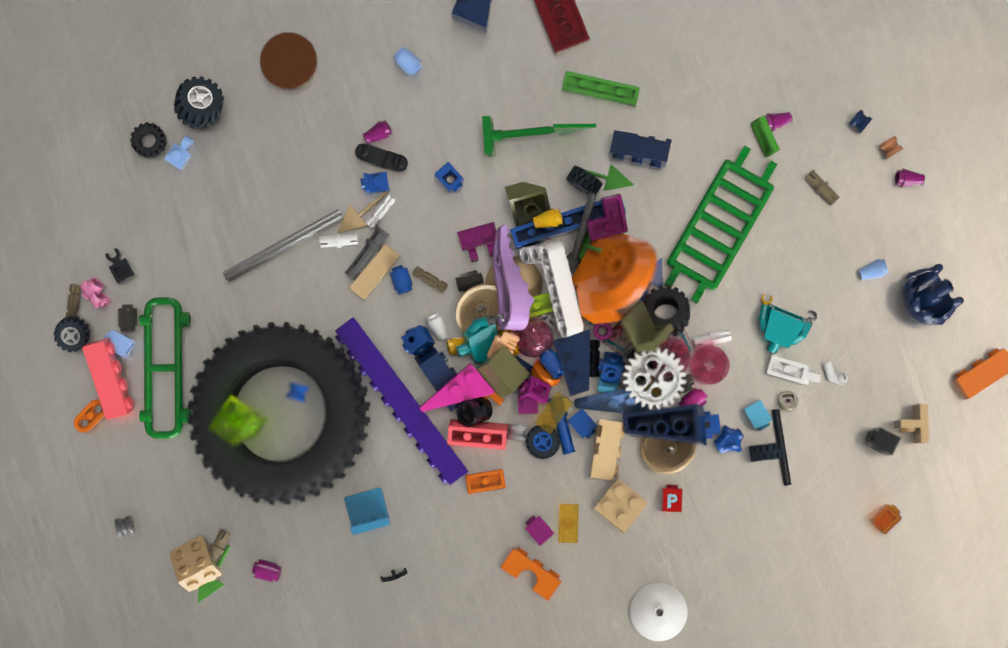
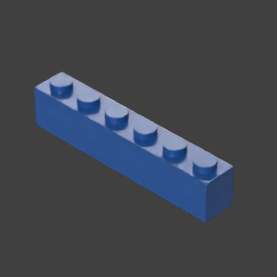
[510,200,626,250]

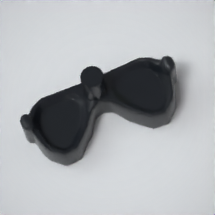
[380,568,408,582]

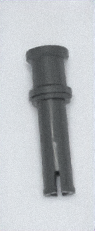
[345,225,390,280]

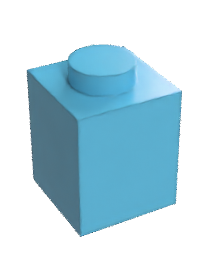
[742,400,772,431]

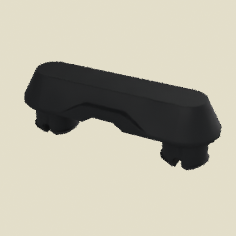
[355,143,408,172]

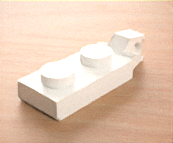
[766,355,821,385]

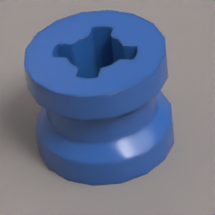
[286,382,309,403]

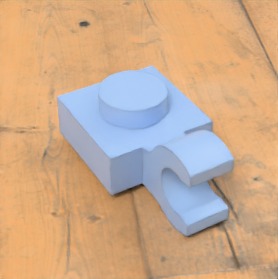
[164,135,194,170]

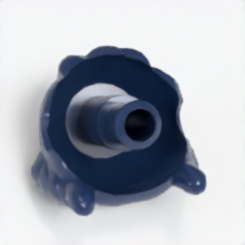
[901,264,964,325]

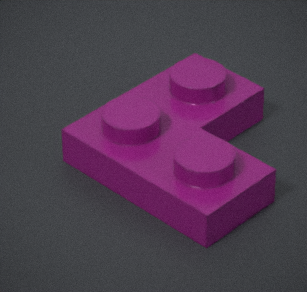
[586,193,628,241]

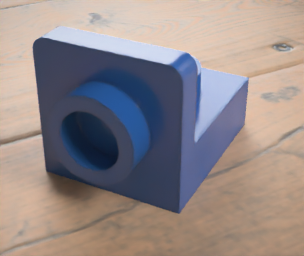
[360,172,389,194]

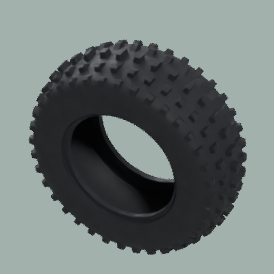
[187,322,371,505]

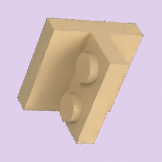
[894,404,929,444]

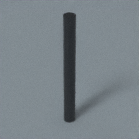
[772,409,792,486]

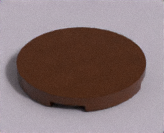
[260,32,317,89]

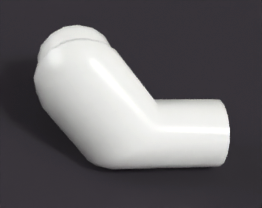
[823,361,848,385]

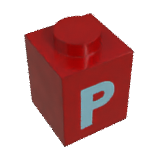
[661,484,682,512]

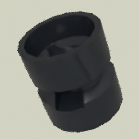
[456,397,493,426]

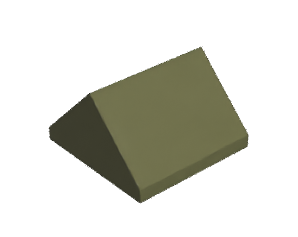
[476,345,530,398]

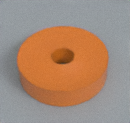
[531,360,562,386]

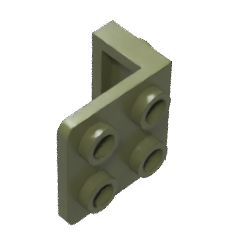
[622,301,674,353]

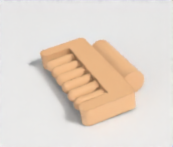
[487,331,520,357]

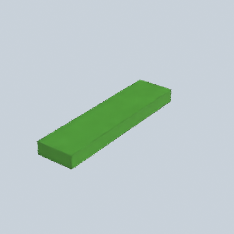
[562,71,640,107]

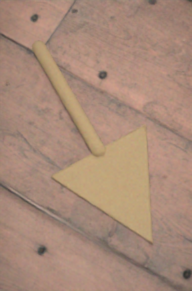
[337,191,388,233]

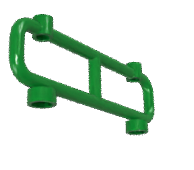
[139,297,191,439]

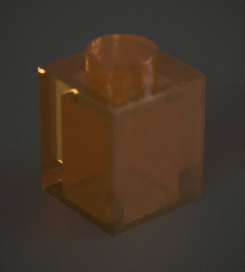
[869,504,902,534]

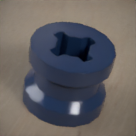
[849,109,872,133]

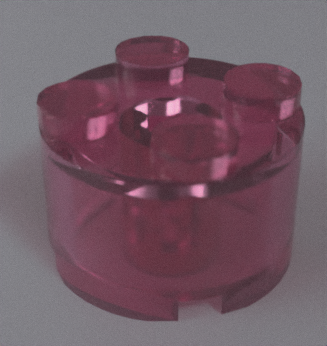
[650,338,691,376]
[689,346,730,385]

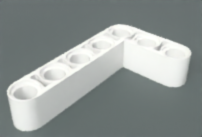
[519,241,583,338]

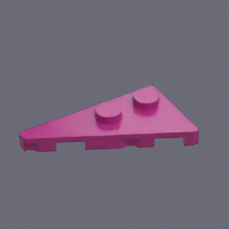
[419,363,495,412]

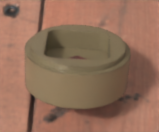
[778,391,798,411]

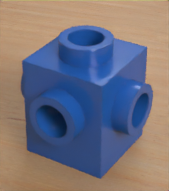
[401,325,435,356]
[598,351,627,384]
[704,411,721,439]

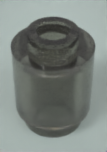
[455,270,484,292]
[118,304,138,332]

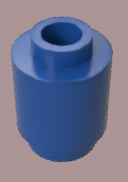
[389,265,413,295]

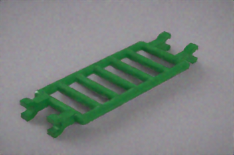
[664,145,778,304]

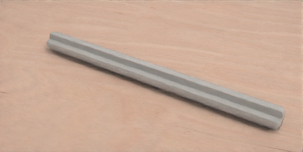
[223,209,343,281]

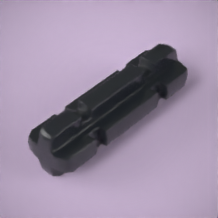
[589,340,600,377]

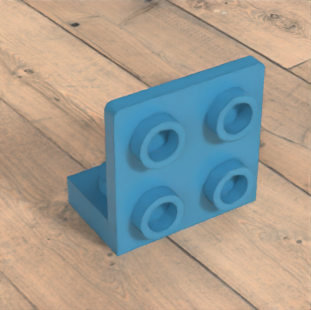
[344,488,391,535]

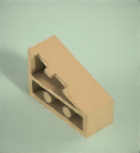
[590,419,624,481]

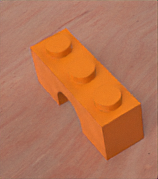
[500,547,561,601]

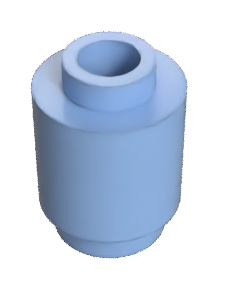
[393,47,422,75]

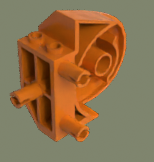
[572,233,657,324]

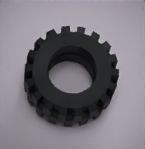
[643,285,690,338]

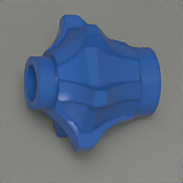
[714,425,744,454]

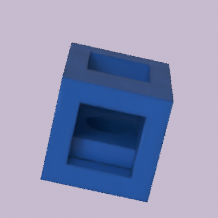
[434,162,464,193]

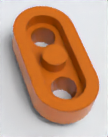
[74,399,105,433]

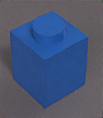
[567,408,597,439]

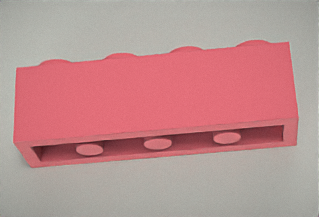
[82,337,134,420]

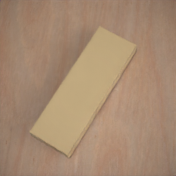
[349,244,401,301]

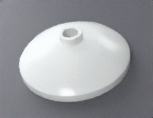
[629,582,687,641]

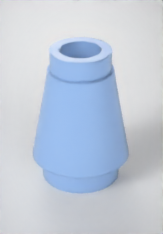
[859,259,889,280]

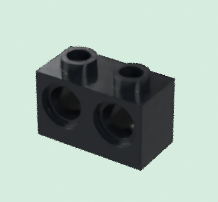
[865,427,901,456]

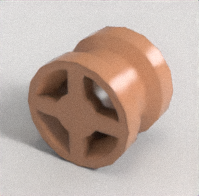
[879,136,903,159]

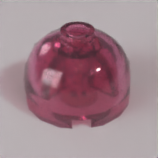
[514,318,553,358]

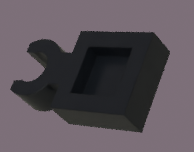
[105,248,135,284]

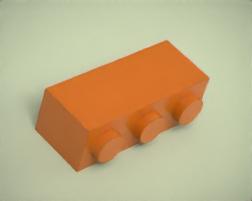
[953,348,1008,400]

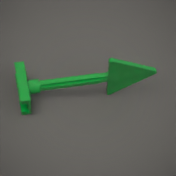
[482,116,596,157]

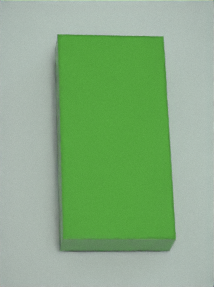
[750,116,780,158]

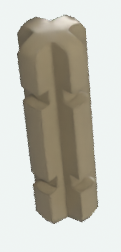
[412,266,448,293]
[66,284,81,318]

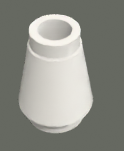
[425,311,449,341]

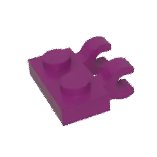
[457,222,497,262]

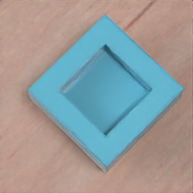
[597,373,618,393]

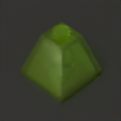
[209,395,268,445]

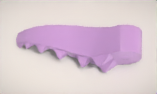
[493,224,534,330]

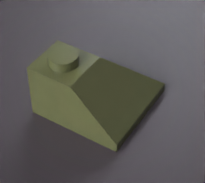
[505,182,551,227]

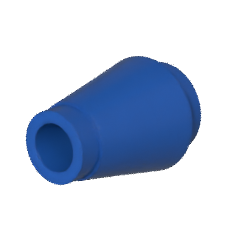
[539,349,564,379]

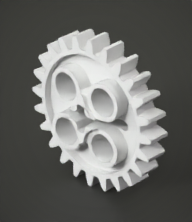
[623,348,686,409]

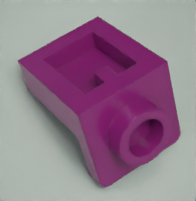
[518,376,551,404]

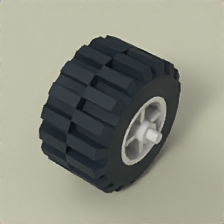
[174,76,224,129]

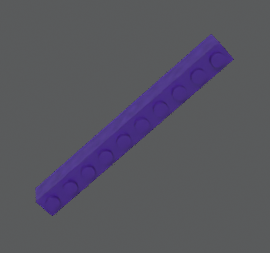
[335,317,469,485]

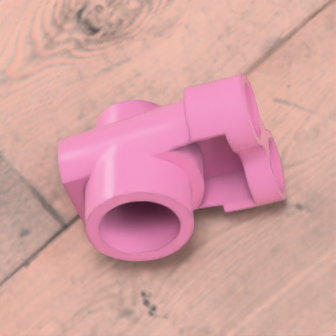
[80,277,111,308]

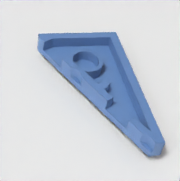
[574,388,650,414]

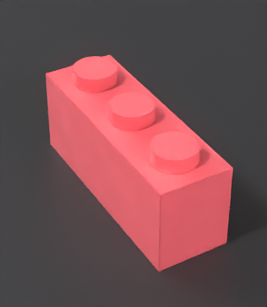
[447,419,508,449]

